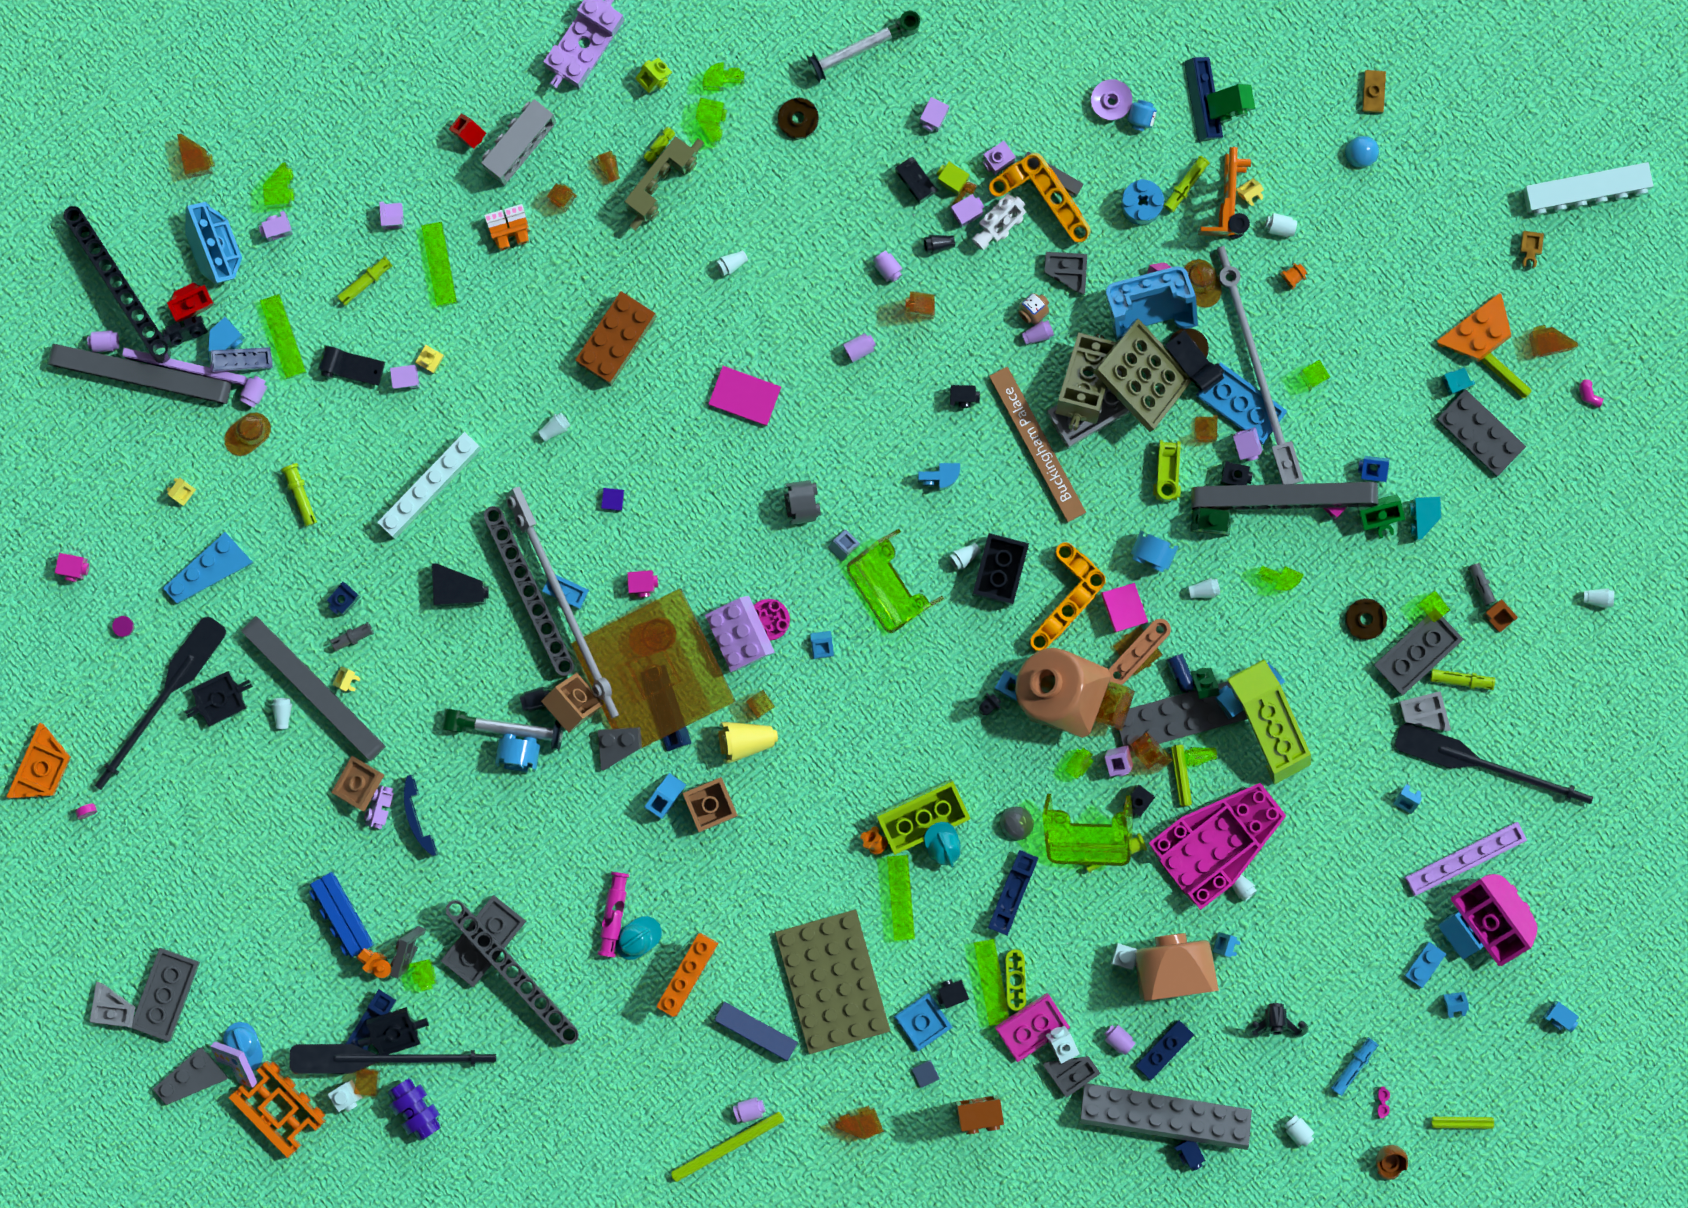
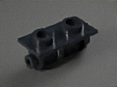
[162,315,208,347]
[979,693,1001,715]

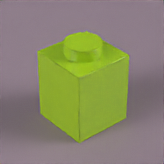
[936,161,970,195]

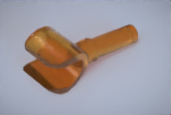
[952,182,977,205]

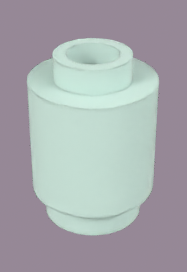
[1265,213,1297,238]
[1284,1115,1314,1147]

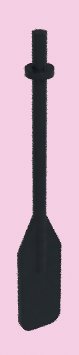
[95,617,226,790]
[1395,723,1593,804]
[290,1044,496,1074]

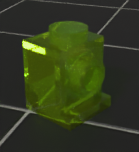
[409,959,437,991]

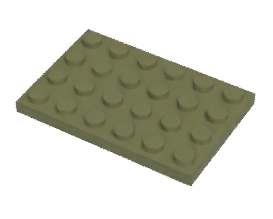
[775,909,890,1054]

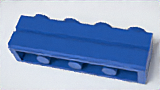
[309,872,374,958]

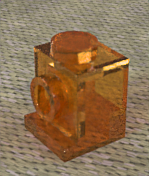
[547,183,577,213]

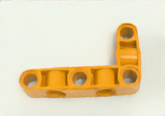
[989,153,1091,242]
[1029,542,1106,652]

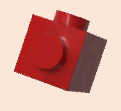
[449,113,487,149]

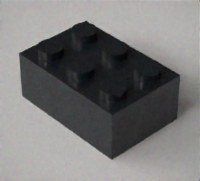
[972,533,1029,606]

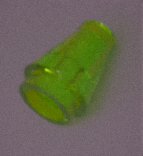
[1185,747,1217,767]

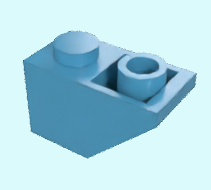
[208,317,245,360]
[645,773,686,819]

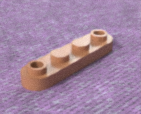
[1108,619,1171,686]

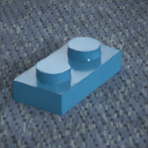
[542,574,589,609]
[1404,942,1446,988]

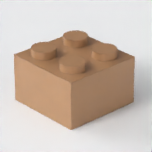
[541,673,604,733]
[683,777,738,833]

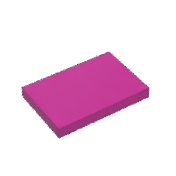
[708,366,781,426]
[995,993,1070,1063]

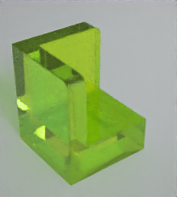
[1416,591,1450,622]

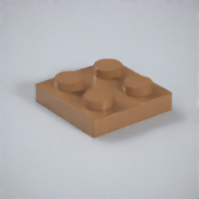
[331,756,384,811]

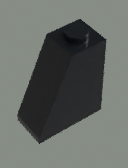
[432,563,489,607]

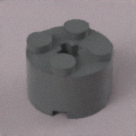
[784,480,821,525]

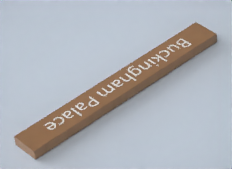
[989,366,1086,523]

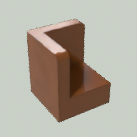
[1483,599,1518,632]

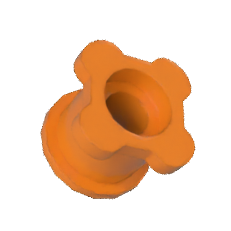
[1280,263,1307,290]
[860,826,888,855]

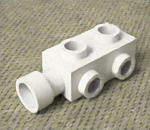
[972,193,1026,251]

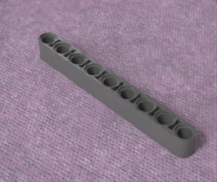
[47,344,232,404]
[1191,482,1379,510]
[484,506,575,677]
[241,616,386,761]
[446,899,579,1045]

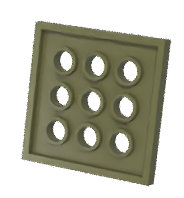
[1093,319,1192,432]

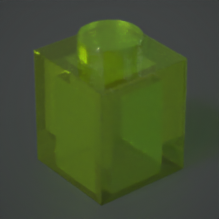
[1299,359,1330,391]

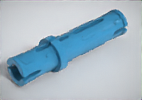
[1331,1037,1379,1096]

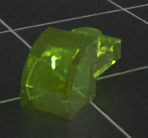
[702,62,745,91]
[1257,565,1304,592]

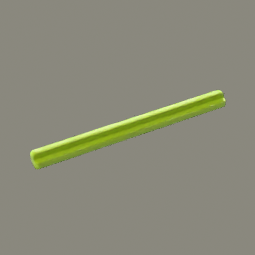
[671,1112,784,1182]

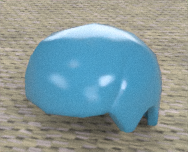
[1345,136,1379,167]

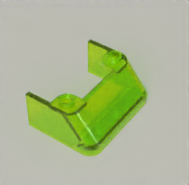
[847,529,944,633]
[1042,793,1133,866]

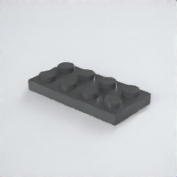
[1436,389,1526,477]
[1373,609,1464,696]
[441,895,527,987]
[132,948,200,1042]

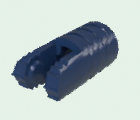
[1165,653,1194,693]

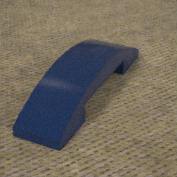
[404,775,438,856]
[988,850,1039,936]
[345,989,397,1050]

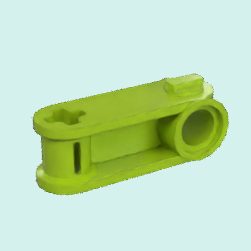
[1153,440,1181,502]

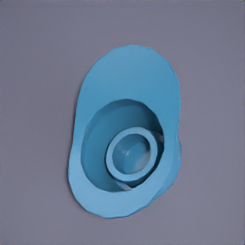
[223,1022,263,1071]

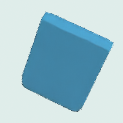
[810,631,834,659]

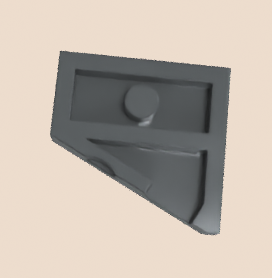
[1044,252,1087,295]
[598,727,642,770]
[390,926,426,979]
[1043,1056,1101,1098]

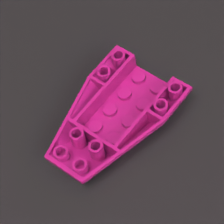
[1148,783,1286,910]

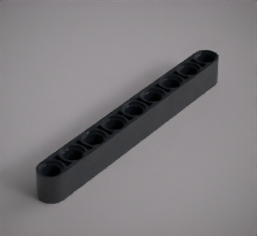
[63,206,171,363]

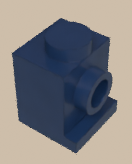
[327,581,361,615]
[1174,1140,1206,1171]

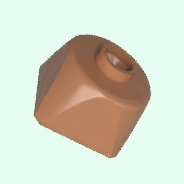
[1015,648,1111,738]
[1135,933,1219,1001]

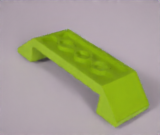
[1227,659,1311,785]

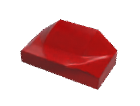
[167,282,215,322]

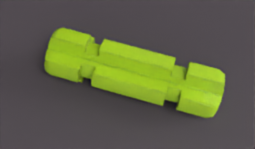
[643,127,675,164]

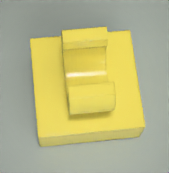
[1236,178,1264,206]
[415,345,444,374]
[167,478,196,506]
[332,666,360,691]

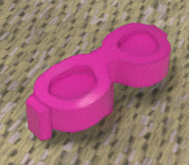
[1378,1087,1390,1118]

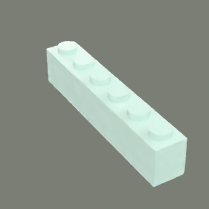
[1523,162,1653,216]
[377,432,482,539]

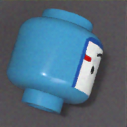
[1127,99,1157,131]

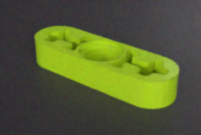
[1005,949,1026,1011]

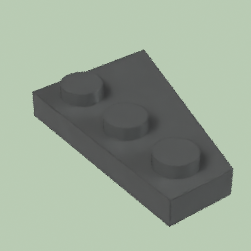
[153,1047,229,1105]

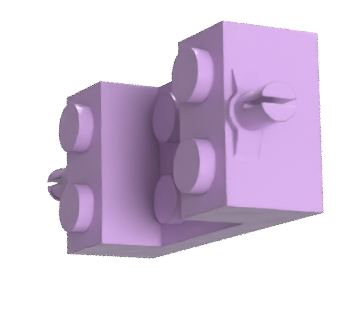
[543,0,625,89]

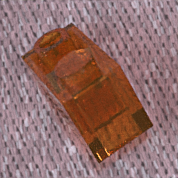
[905,292,935,319]
[1131,732,1173,773]
[835,1105,884,1140]

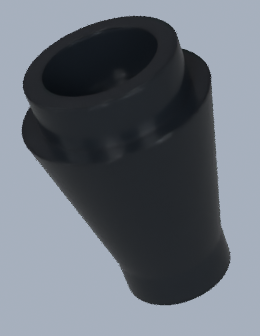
[924,234,955,255]

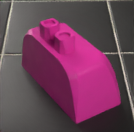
[1451,874,1538,966]

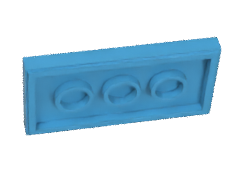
[1196,362,1287,445]

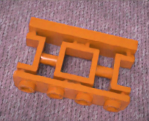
[657,933,719,1017]
[229,1061,326,1158]

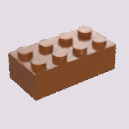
[575,291,657,386]
[956,1095,1004,1135]

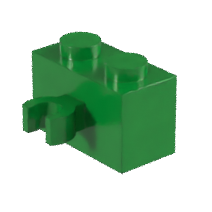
[1207,84,1255,122]
[1357,494,1405,538]

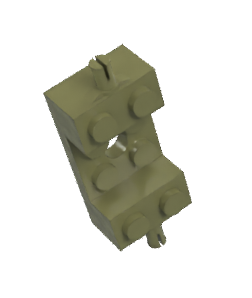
[624,136,705,231]
[1056,332,1116,431]

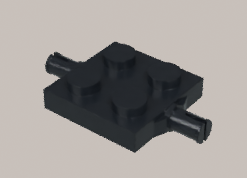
[185,671,253,727]
[358,1007,429,1055]

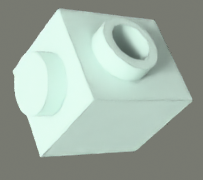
[1111,943,1138,970]
[1046,1026,1080,1064]
[328,1080,363,1112]

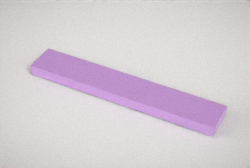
[122,348,248,386]
[1404,822,1527,896]

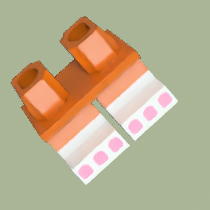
[484,204,530,251]

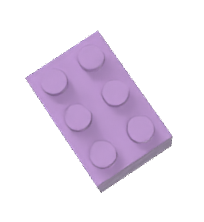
[705,596,775,672]

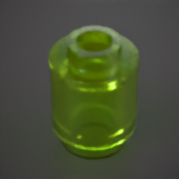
[1064,748,1094,780]

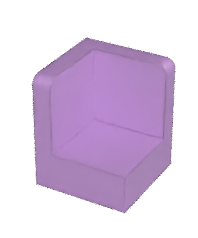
[379,201,404,230]
[390,365,420,389]

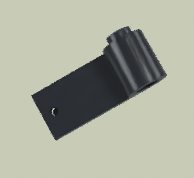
[1164,330,1225,394]
[318,345,386,386]

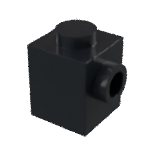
[1122,784,1155,818]
[936,979,969,1009]

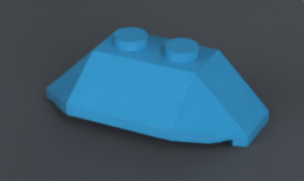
[185,202,242,284]

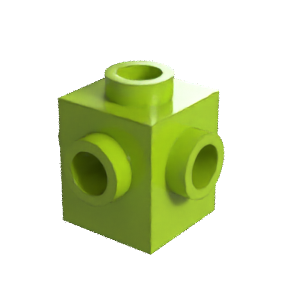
[635,58,673,93]

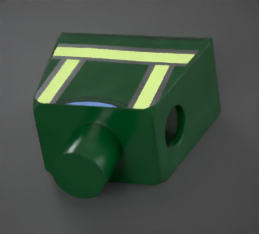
[1190,508,1232,536]

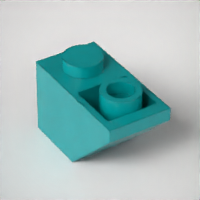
[1409,497,1442,541]

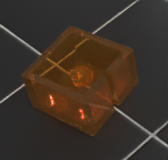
[1094,682,1135,731]

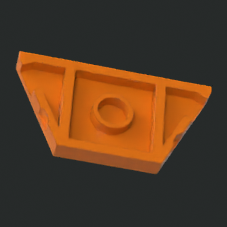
[1437,293,1511,362]
[6,723,71,798]

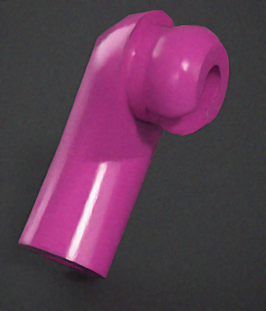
[1579,379,1604,408]

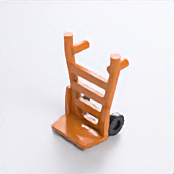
[1198,147,1251,239]

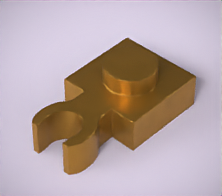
[1520,231,1544,269]

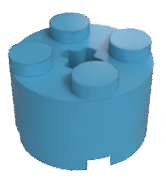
[1121,179,1164,225]
[1130,530,1179,572]
[495,734,540,772]

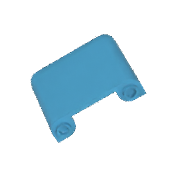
[1106,266,1198,342]

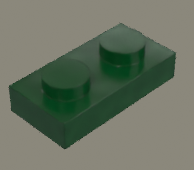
[1191,668,1220,699]

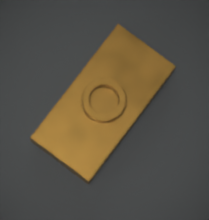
[1362,70,1386,113]

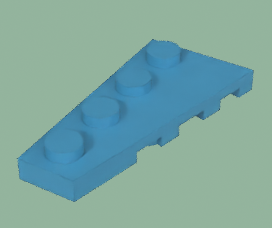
[163,532,254,604]

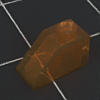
[177,134,215,178]
[1528,325,1578,358]

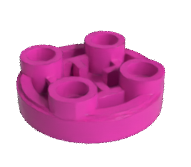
[754,599,790,641]

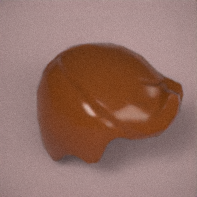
[1376,1144,1408,1180]

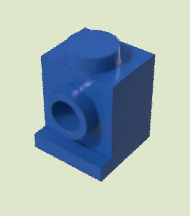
[1358,456,1390,482]

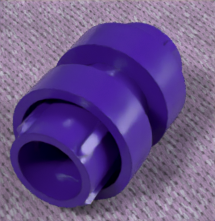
[388,1078,441,1141]

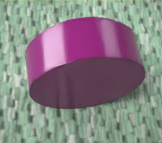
[112,616,134,637]

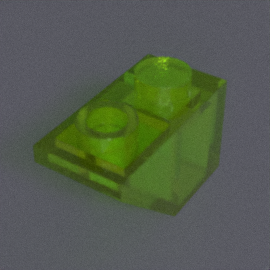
[695,97,728,147]
[263,162,295,209]

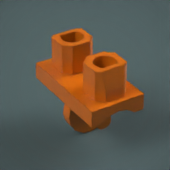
[357,948,391,978]

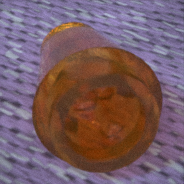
[597,151,620,183]

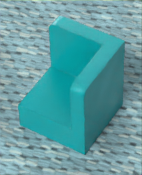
[1441,368,1475,396]

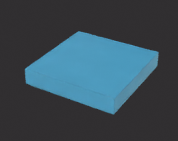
[894,993,953,1051]

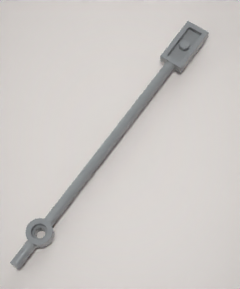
[1217,246,1304,484]
[506,486,619,719]

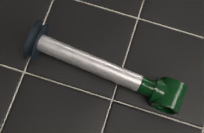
[807,10,920,83]
[442,709,564,751]

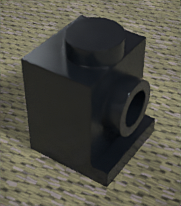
[950,385,980,408]
[1220,461,1253,486]

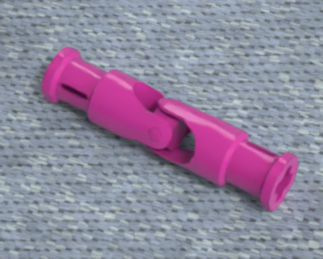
[597,871,630,958]

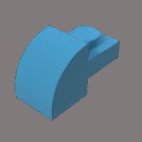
[918,463,960,490]

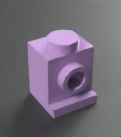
[259,211,293,242]

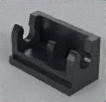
[895,157,938,204]

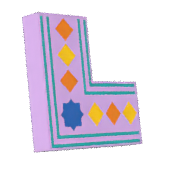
[210,1042,257,1088]

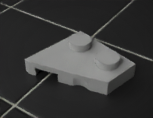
[1399,691,1451,731]
[90,982,135,1028]

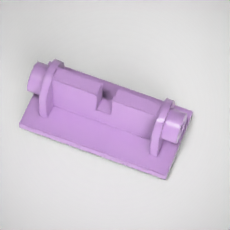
[364,785,394,829]

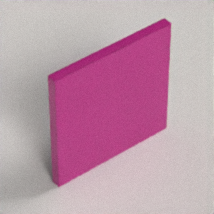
[1101,583,1148,632]

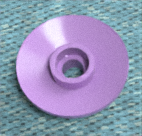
[1091,79,1132,120]

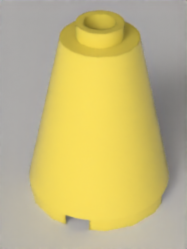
[718,722,778,764]

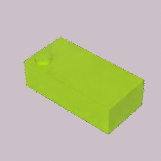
[875,779,971,855]

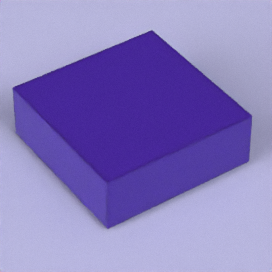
[601,488,625,511]

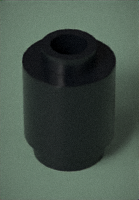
[520,687,550,712]

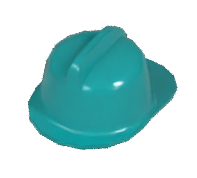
[924,822,961,868]
[615,916,662,960]

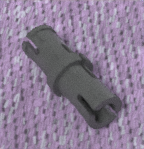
[1468,563,1496,606]
[330,622,374,652]

